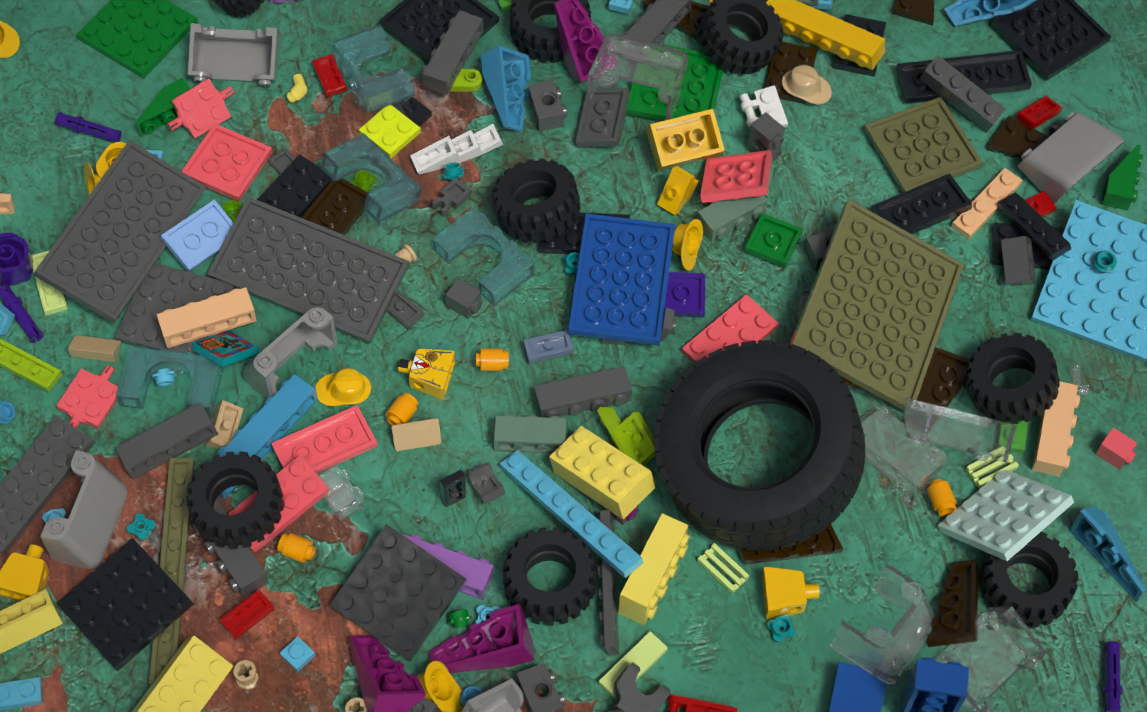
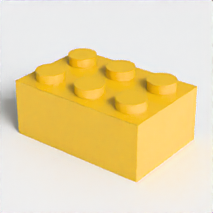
[646,109,725,171]

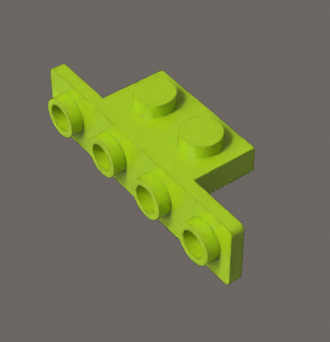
[597,407,656,484]

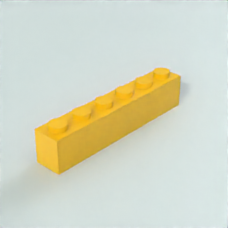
[766,0,885,70]

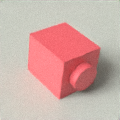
[1096,428,1137,470]

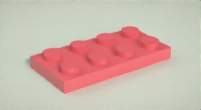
[681,294,779,364]
[271,405,378,474]
[227,455,330,553]

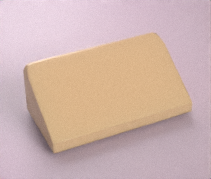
[68,335,121,362]
[204,400,243,449]
[392,418,442,451]

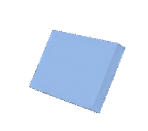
[160,200,234,272]

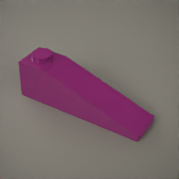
[553,0,618,82]
[429,604,535,673]
[349,635,426,712]

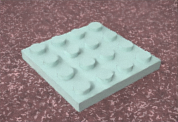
[938,470,1074,561]

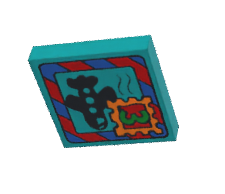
[192,330,259,367]

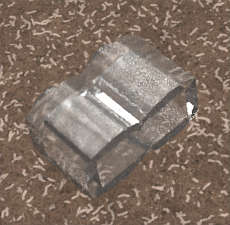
[319,465,365,522]

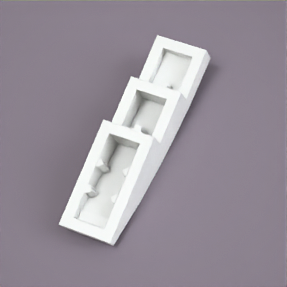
[410,124,503,174]

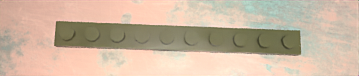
[149,458,195,686]

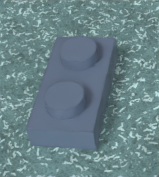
[523,330,574,364]

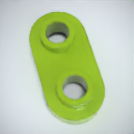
[450,69,483,92]

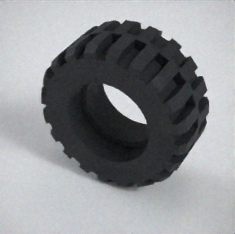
[510,0,591,62]
[698,0,783,75]
[492,159,581,243]
[966,333,1060,424]
[186,451,284,549]
[503,527,597,626]
[979,532,1079,628]

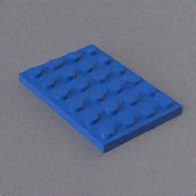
[568,213,675,345]

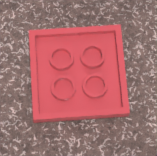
[181,123,273,202]
[700,150,773,203]

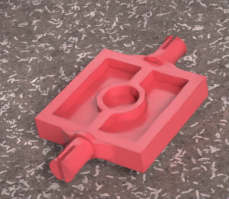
[167,79,234,139]
[56,365,123,430]

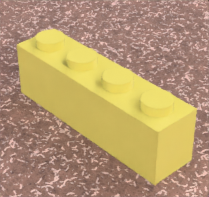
[0,589,63,654]

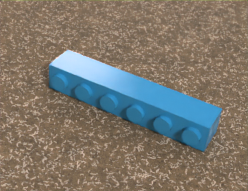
[208,374,318,500]

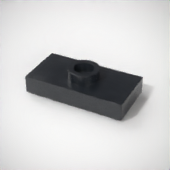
[386,88,432,127]
[440,469,466,507]

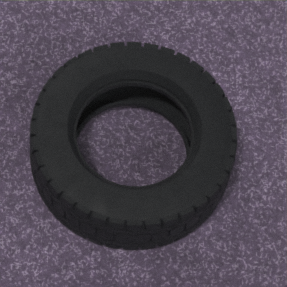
[654,340,866,551]

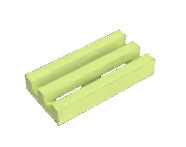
[965,447,1019,489]
[697,543,749,594]

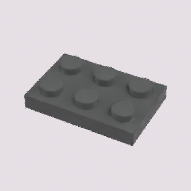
[575,88,630,147]

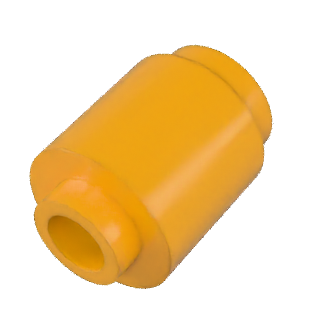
[476,348,509,371]
[385,393,419,426]
[926,479,957,516]
[277,533,316,564]

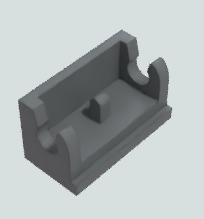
[1001,236,1036,286]

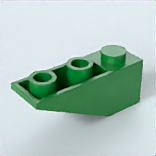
[136,78,191,137]
[1101,145,1143,211]

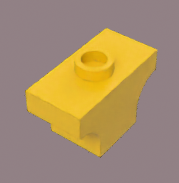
[657,165,699,215]

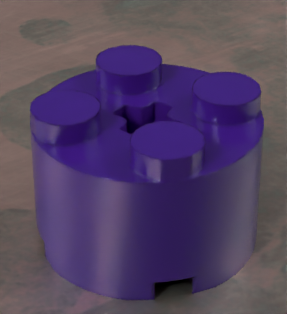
[0,233,33,286]

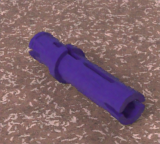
[55,112,122,143]
[0,283,44,343]
[1103,641,1123,712]

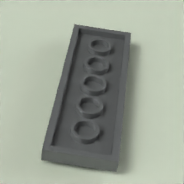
[0,416,95,556]

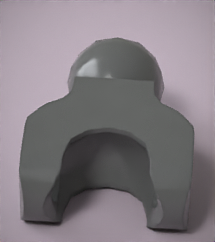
[608,662,670,712]

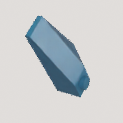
[944,0,1037,27]
[481,46,531,132]
[1070,505,1146,602]

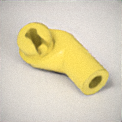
[287,74,307,103]

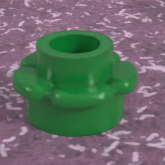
[448,610,472,629]

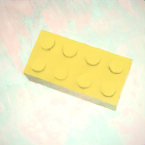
[549,426,655,520]
[618,513,690,626]
[132,636,233,712]

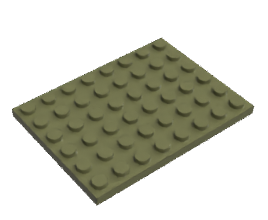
[790,199,964,413]

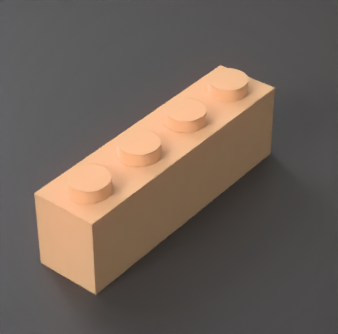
[157,287,257,349]
[1032,381,1080,477]

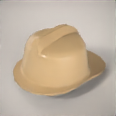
[782,65,832,105]

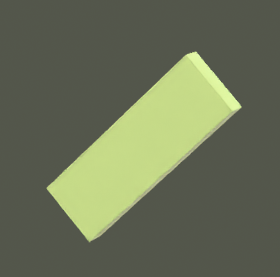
[32,250,68,316]
[598,631,668,699]

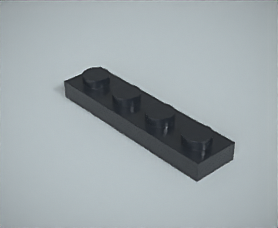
[997,192,1071,261]

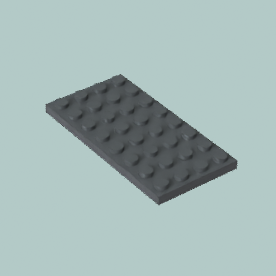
[34,140,206,323]
[207,197,410,344]

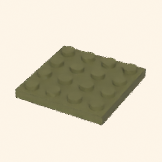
[864,97,983,193]

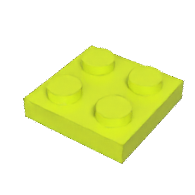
[359,104,421,159]

